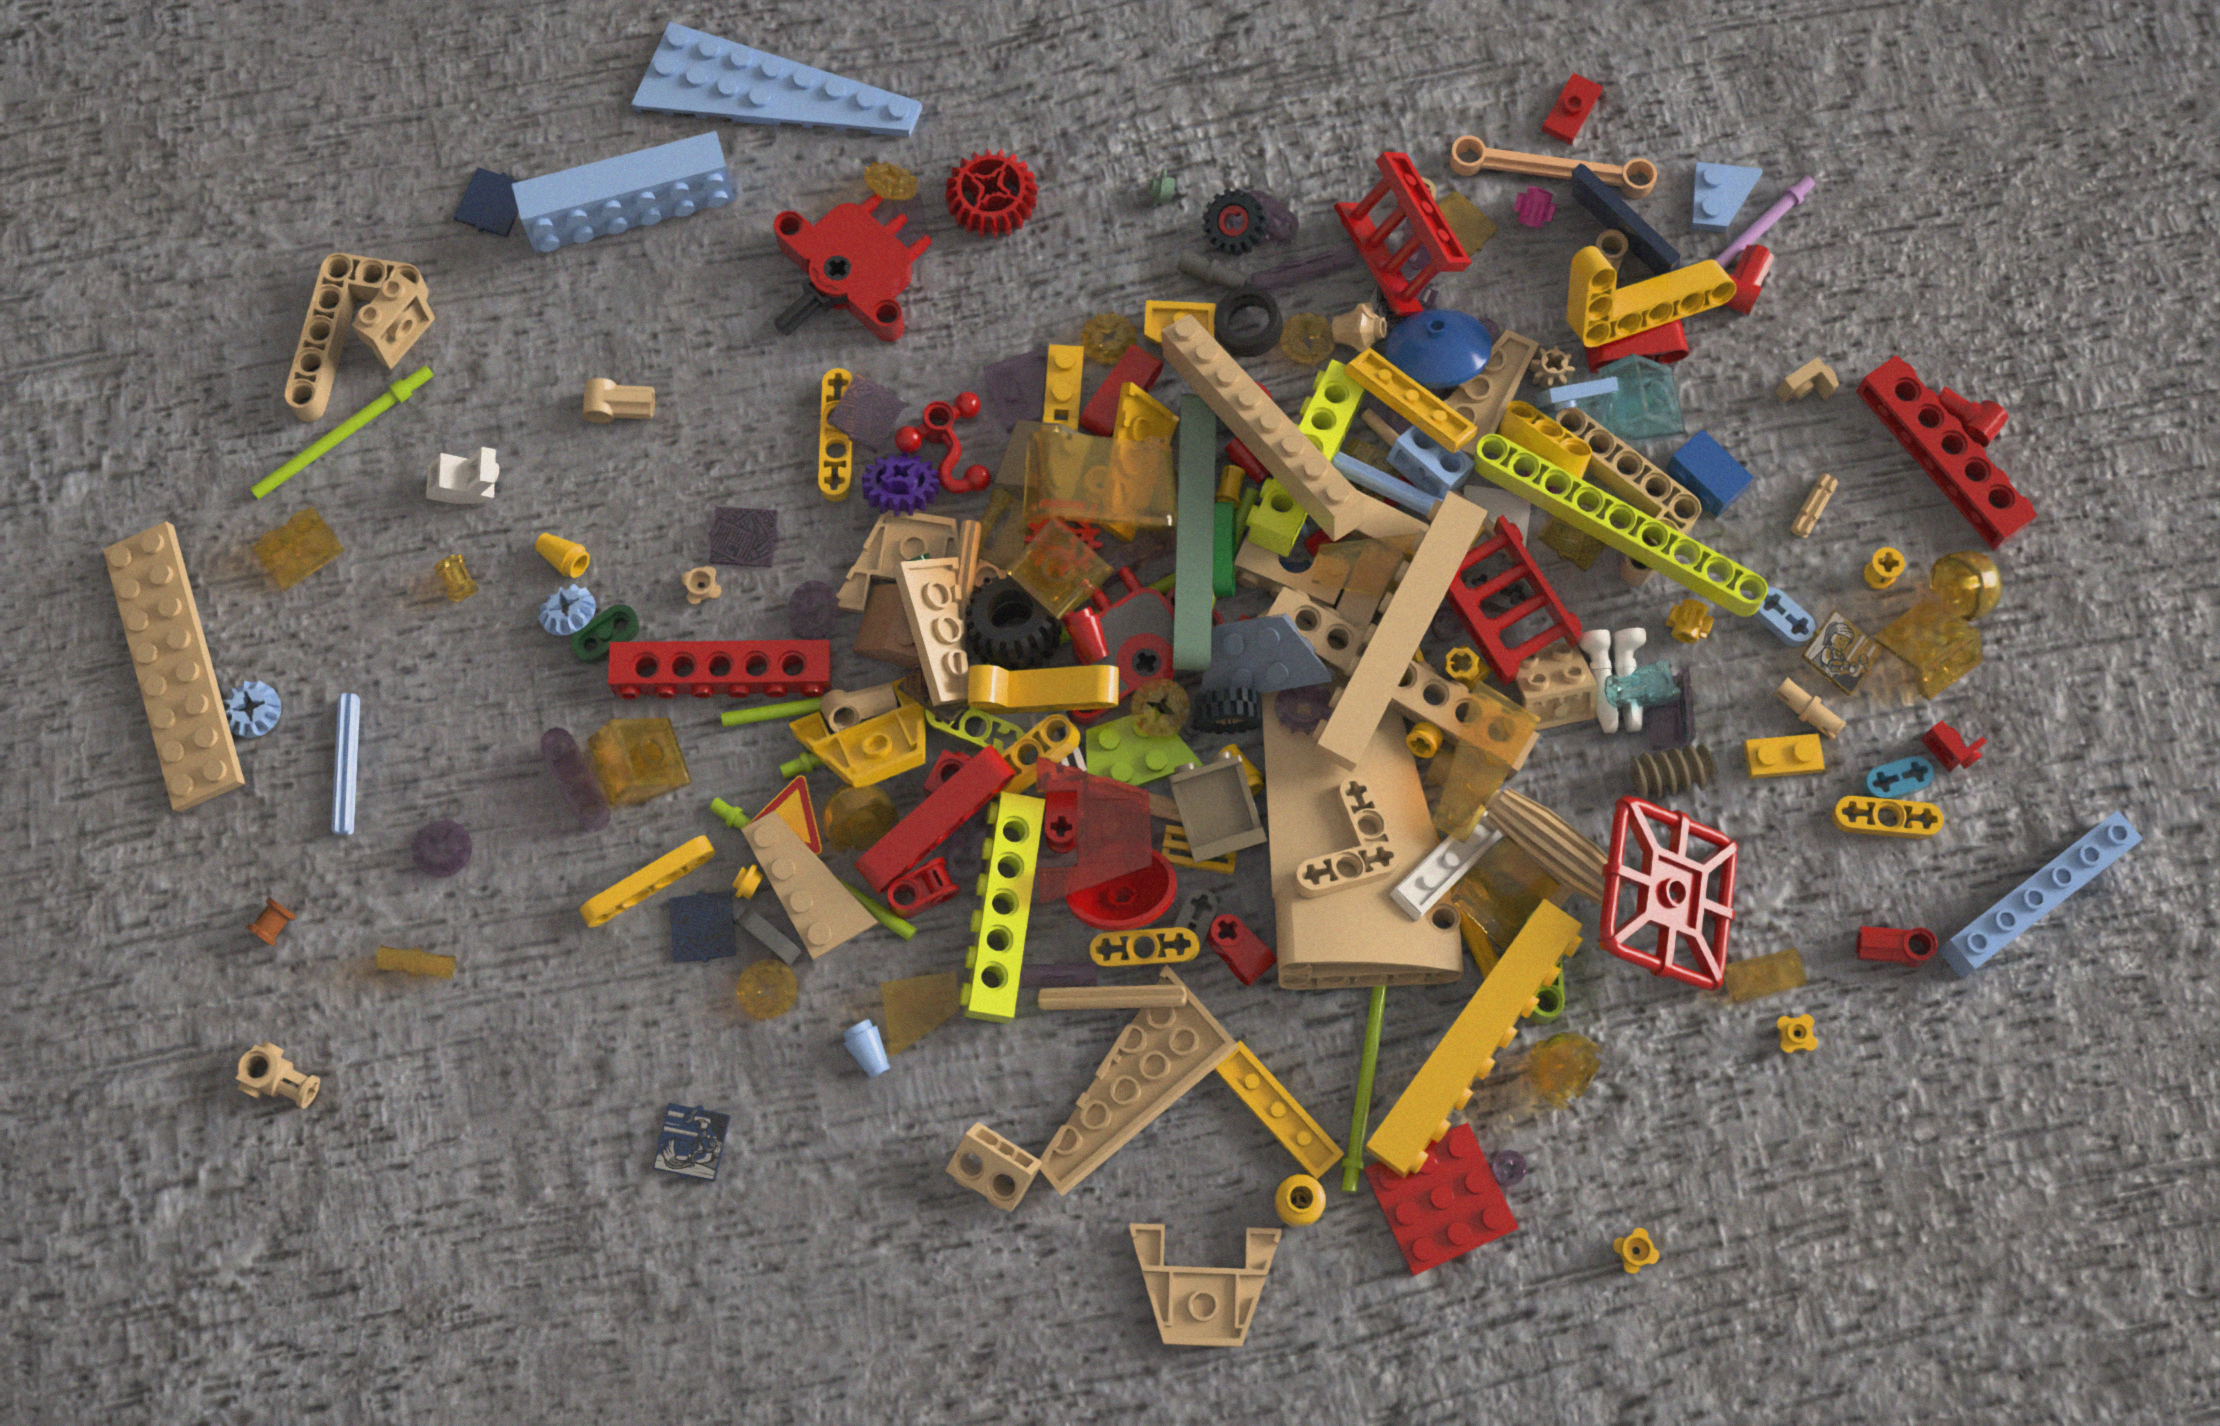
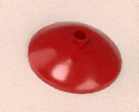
[1064,843,1177,931]

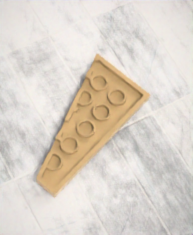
[1039,964,1239,1197]

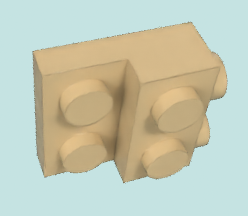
[351,272,435,370]

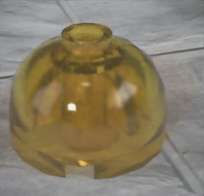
[1929,550,2003,624]
[821,783,899,853]
[1530,1032,1603,1111]

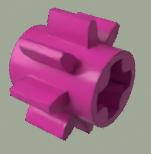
[1513,186,1558,228]

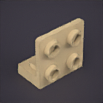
[1515,642,1597,731]

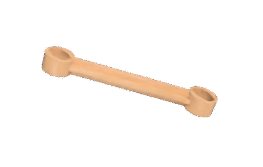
[1450,136,1657,199]

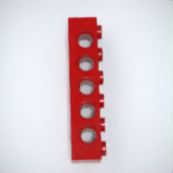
[1856,355,2038,551]
[608,640,833,700]

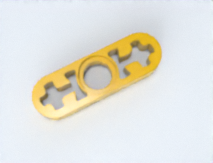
[1831,796,1944,840]
[1090,927,1200,968]

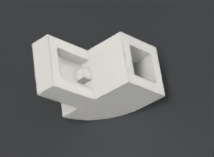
[426,447,499,504]

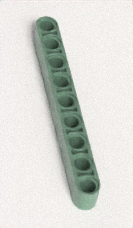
[1173,393,1216,671]

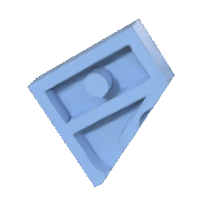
[1690,162,1762,233]
[1533,377,1619,413]

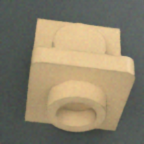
[1776,357,1839,403]

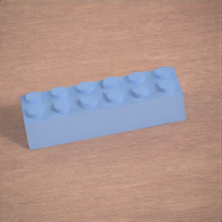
[512,131,735,253]

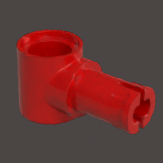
[1938,386,2009,447]

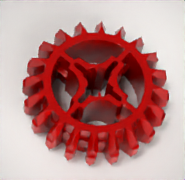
[945,148,1038,240]

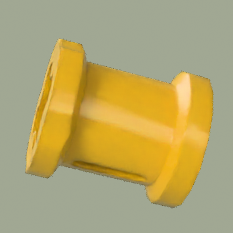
[1863,547,1905,590]

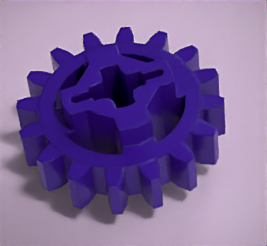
[862,453,939,517]

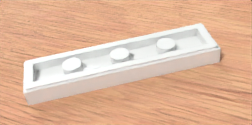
[1389,805,1503,922]

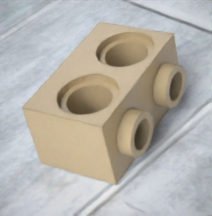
[945,1122,1043,1212]

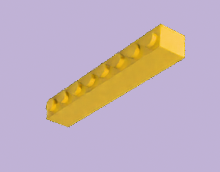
[1366,899,1583,1178]

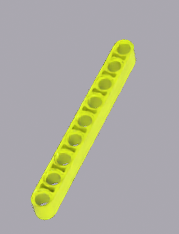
[1473,434,1768,617]

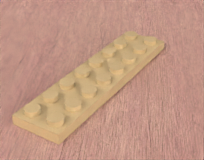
[103,521,245,812]

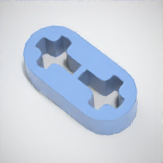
[1753,587,1816,648]

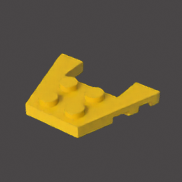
[788,671,926,791]

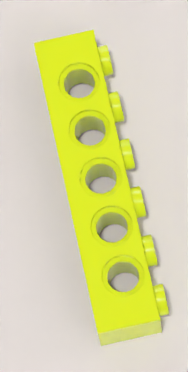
[1246,359,1367,558]
[959,792,1045,1024]

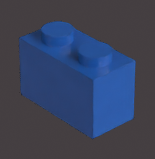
[1666,429,1754,517]

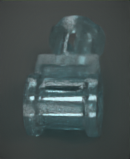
[1604,659,1683,708]

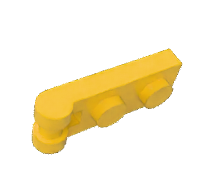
[1043,344,1084,431]

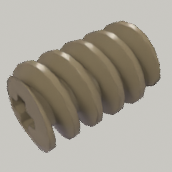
[1630,743,1714,800]

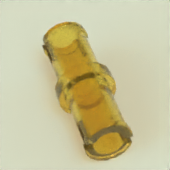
[375,945,456,980]

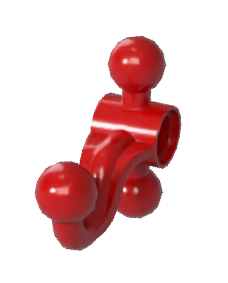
[894,391,991,494]

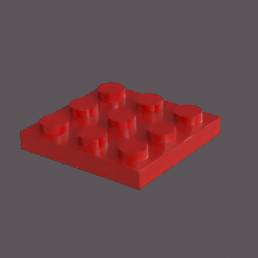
[1363,1122,1519,1277]

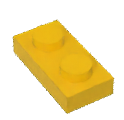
[1743,734,1825,779]

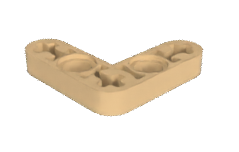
[1293,776,1400,898]

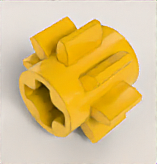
[1665,599,1714,644]

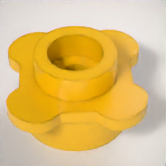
[1776,1014,1818,1053]
[1613,1228,1659,1274]

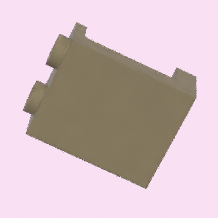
[1168,751,1267,864]

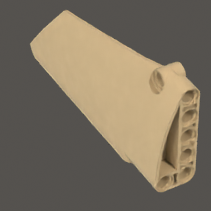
[1257,604,1464,990]

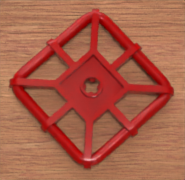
[1597,795,1739,991]

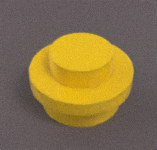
[732,864,764,900]

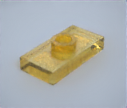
[1724,947,1808,1004]

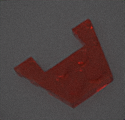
[1035,757,1152,904]

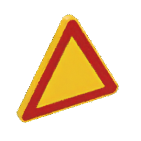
[745,775,823,855]

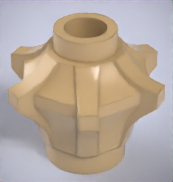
[1332,302,1387,354]

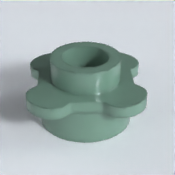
[1148,169,1175,209]

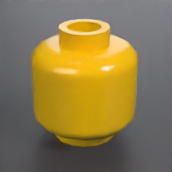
[1274,1174,1326,1228]

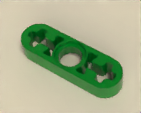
[1213,501,1236,597]

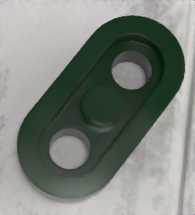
[571,604,640,664]

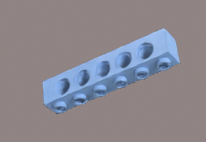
[1937,810,2143,979]

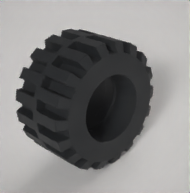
[965,573,1062,671]

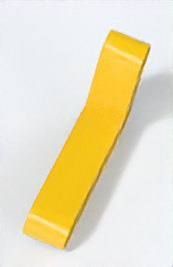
[1566,246,1736,348]

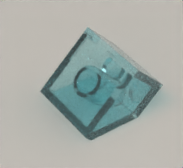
[1598,353,1686,441]

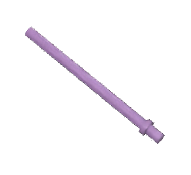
[1714,176,1815,270]

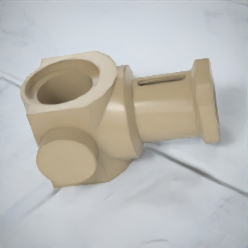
[236,1040,320,1109]

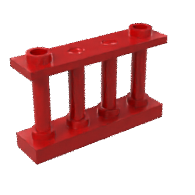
[1334,152,1472,316]
[1444,515,1582,687]

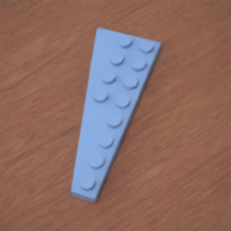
[631,22,922,137]

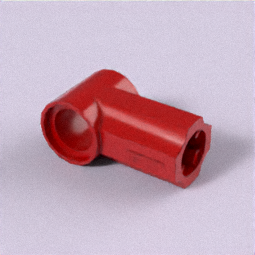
[1722,244,1774,316]
[1856,926,1938,968]

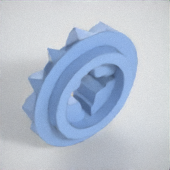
[538,584,596,635]
[222,680,281,738]

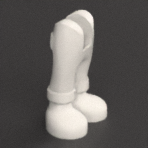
[1579,628,1646,733]

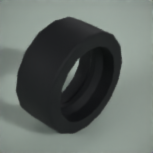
[1214,287,1283,357]

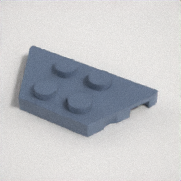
[1199,613,1336,694]

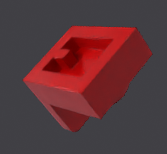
[1920,720,1987,773]

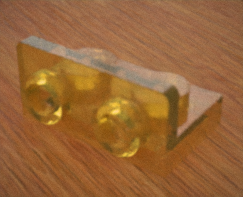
[252,507,345,591]

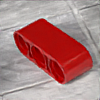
[1583,319,1689,374]
[1079,344,1164,443]

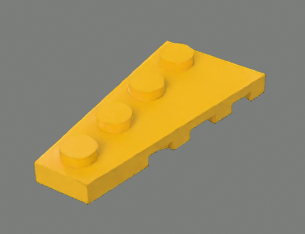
[1098,382,1179,542]

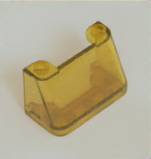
[1023,425,1179,534]

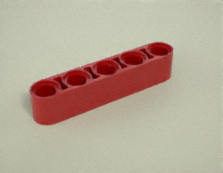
[854,745,1016,895]

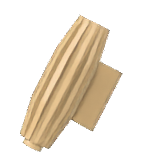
[1484,788,1627,909]

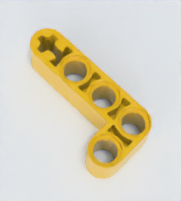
[968,665,1119,714]

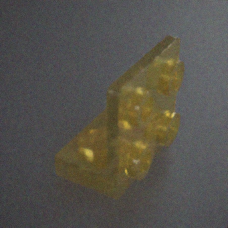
[1874,598,1983,701]
[1450,836,1560,950]

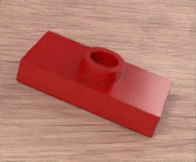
[1541,73,1603,145]

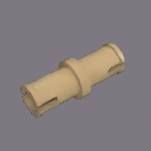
[1773,677,1846,741]

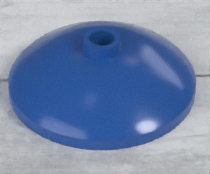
[1385,308,1492,388]

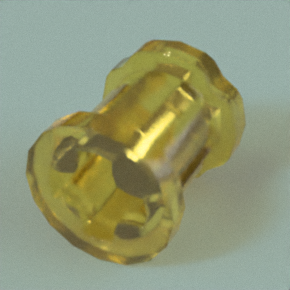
[434,554,479,602]

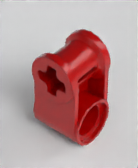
[1044,780,1084,854]
[887,857,961,920]
[1207,914,1277,987]

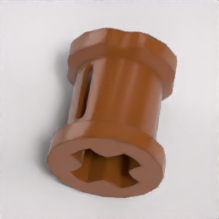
[246,897,297,947]

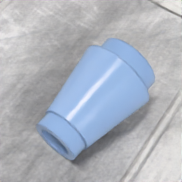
[842,1019,890,1079]

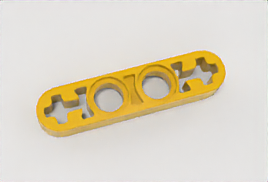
[818,368,855,502]
[579,835,716,928]

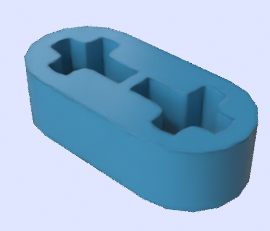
[1862,756,1934,800]

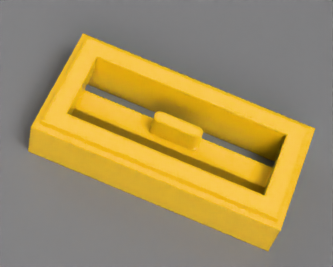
[1161,825,1237,875]

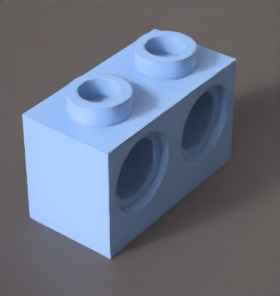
[1386,425,1476,500]

